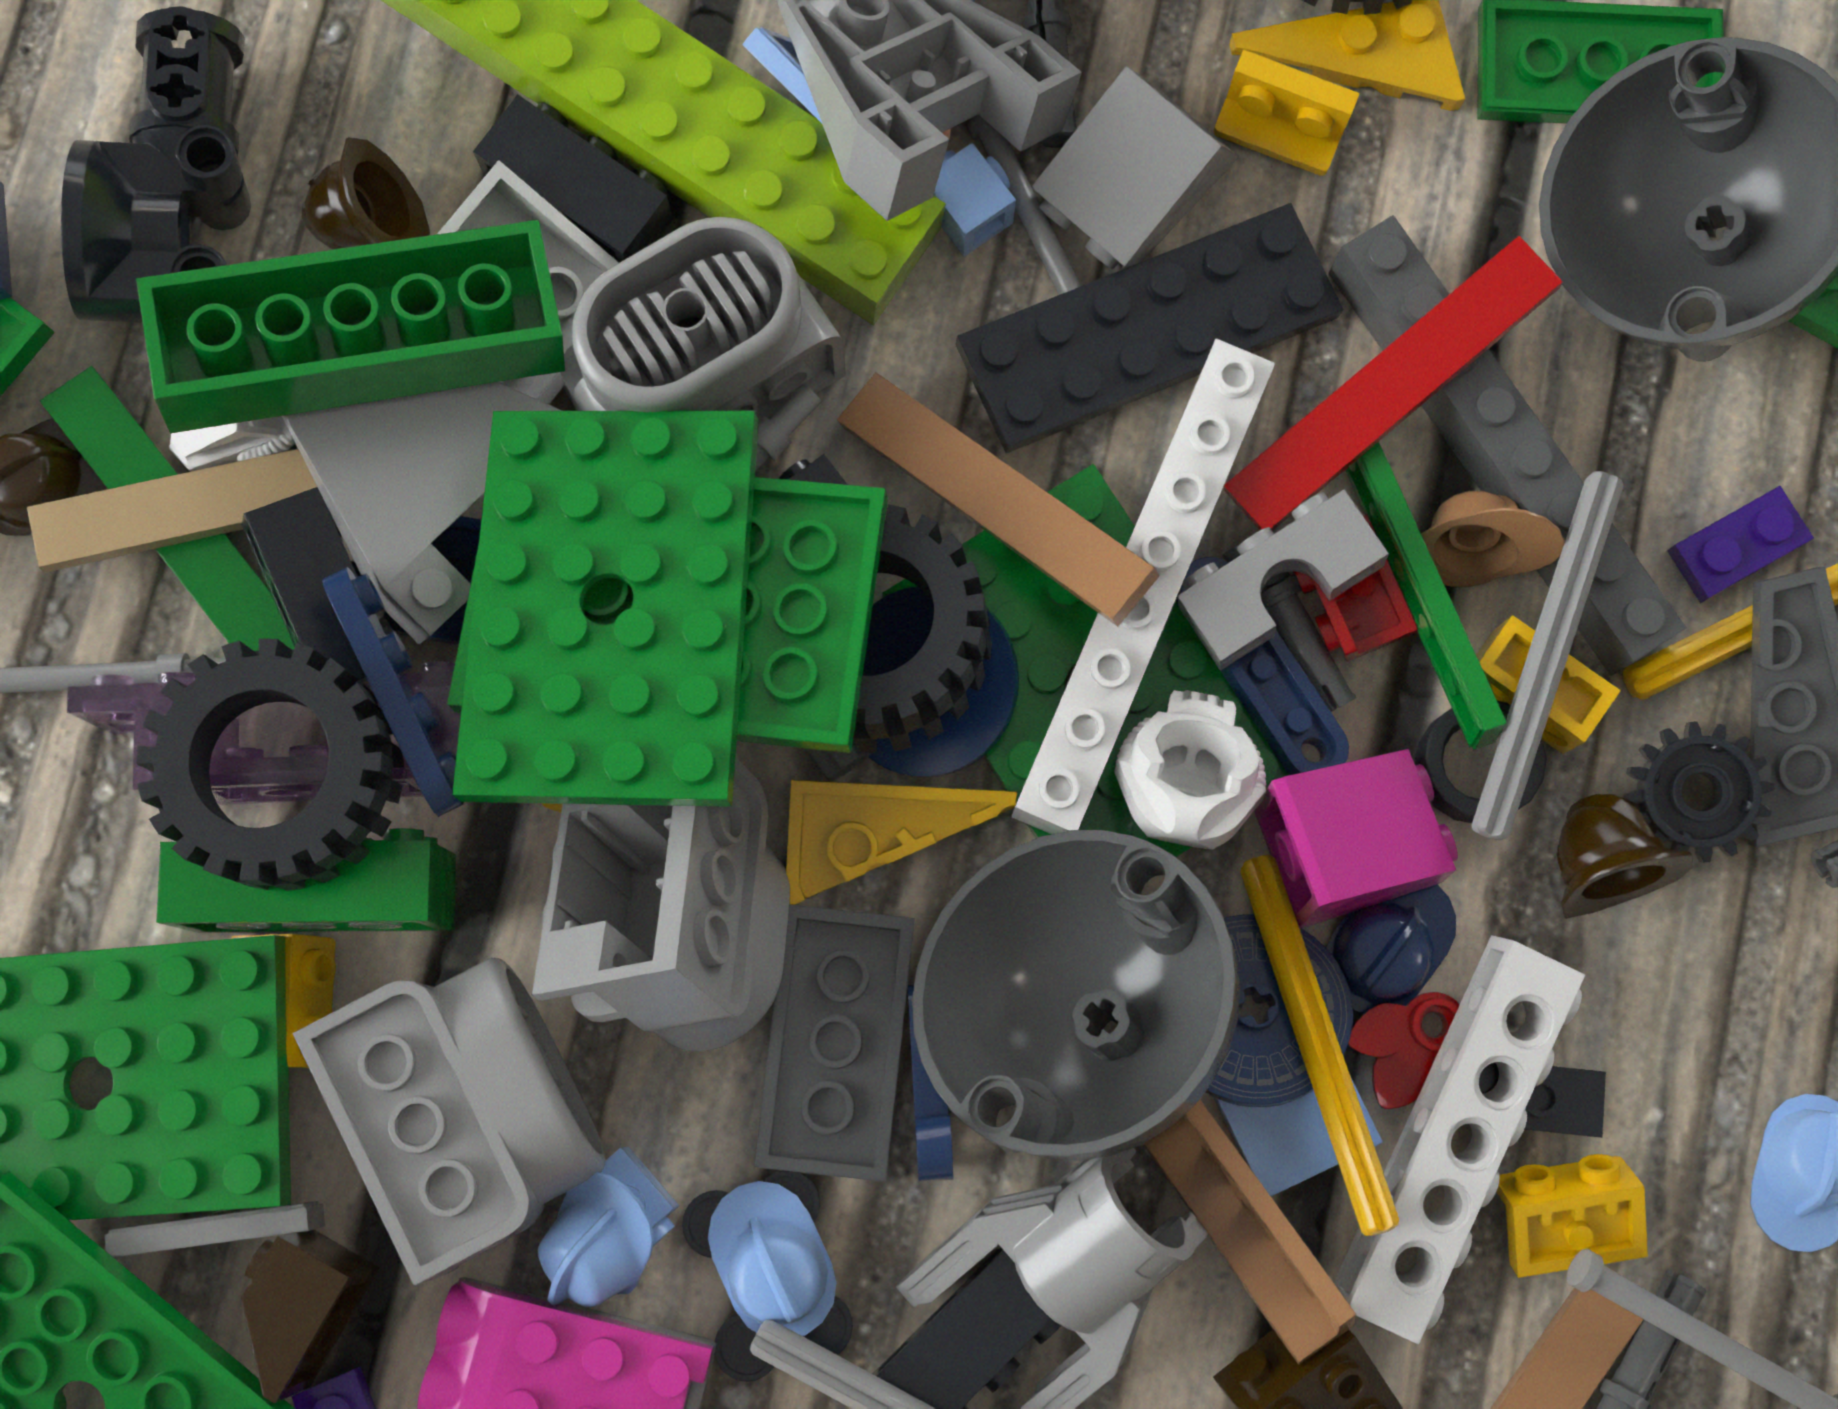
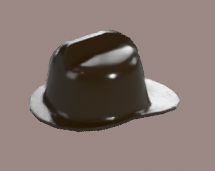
[0,418,107,536]

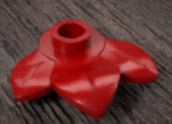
[1348,992,1460,1109]

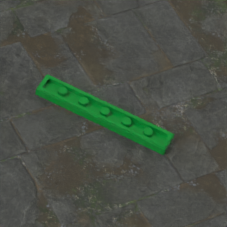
[40,366,294,651]
[1332,391,1507,750]

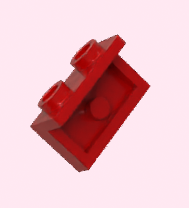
[1294,514,1418,662]

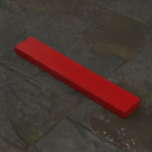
[1224,236,1563,531]

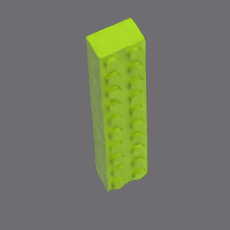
[381,0,946,326]

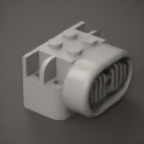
[560,217,846,421]
[532,758,790,1052]
[292,958,605,1286]

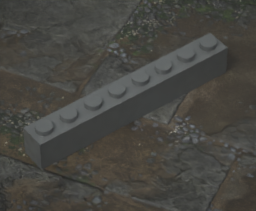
[1328,215,1687,676]

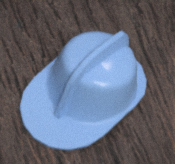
[1750,1094,1838,1252]
[538,1172,654,1307]
[708,1181,837,1336]

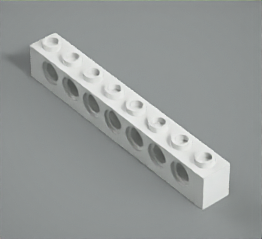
[1012,339,1275,834]

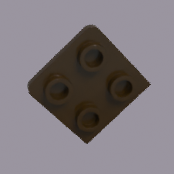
[1213,1329,1403,1409]

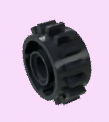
[1623,721,1775,863]

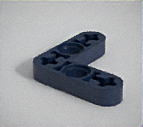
[908,985,954,1182]

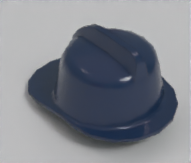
[1326,884,1456,1014]

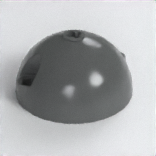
[1539,37,1838,362]
[912,830,1240,1161]

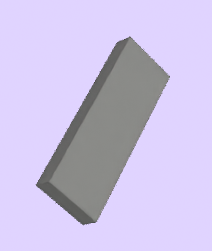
[104,1201,325,1257]

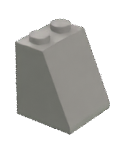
[1032,66,1239,269]

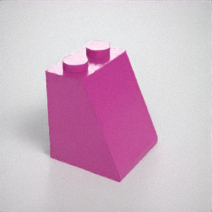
[1254,749,1458,929]

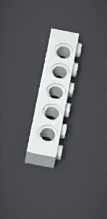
[1334,935,1585,1344]

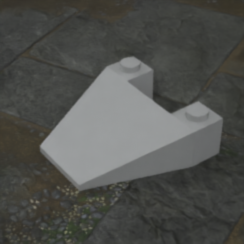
[776,0,1082,221]
[282,382,562,644]

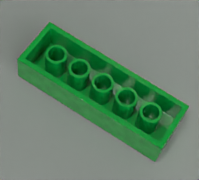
[136,220,565,434]

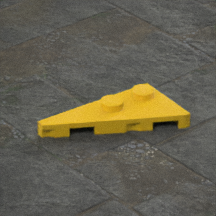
[1229,0,1465,111]
[786,779,1017,905]

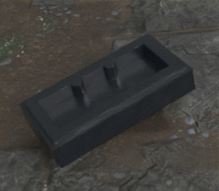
[1479,1062,1606,1138]

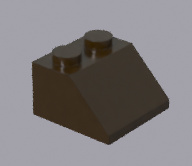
[241,1229,380,1403]

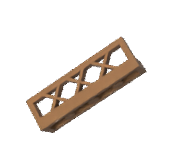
[1143,1099,1356,1365]

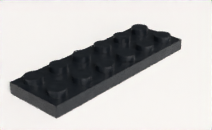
[955,203,1344,454]

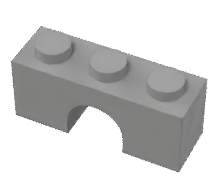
[1178,489,1389,671]

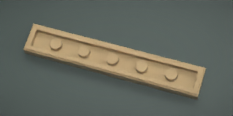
[27,449,317,573]

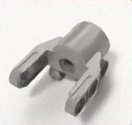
[896,1148,1208,1409]

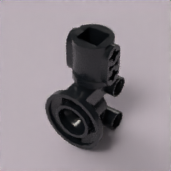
[61,6,251,323]

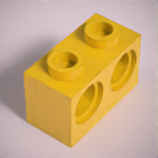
[1476,615,1621,754]

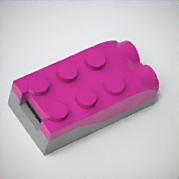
[417,1277,717,1409]

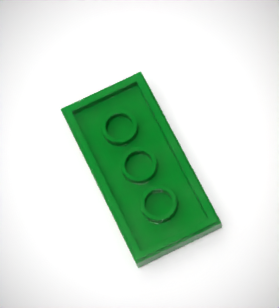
[1477,0,1724,124]

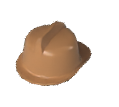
[1421,491,1565,587]

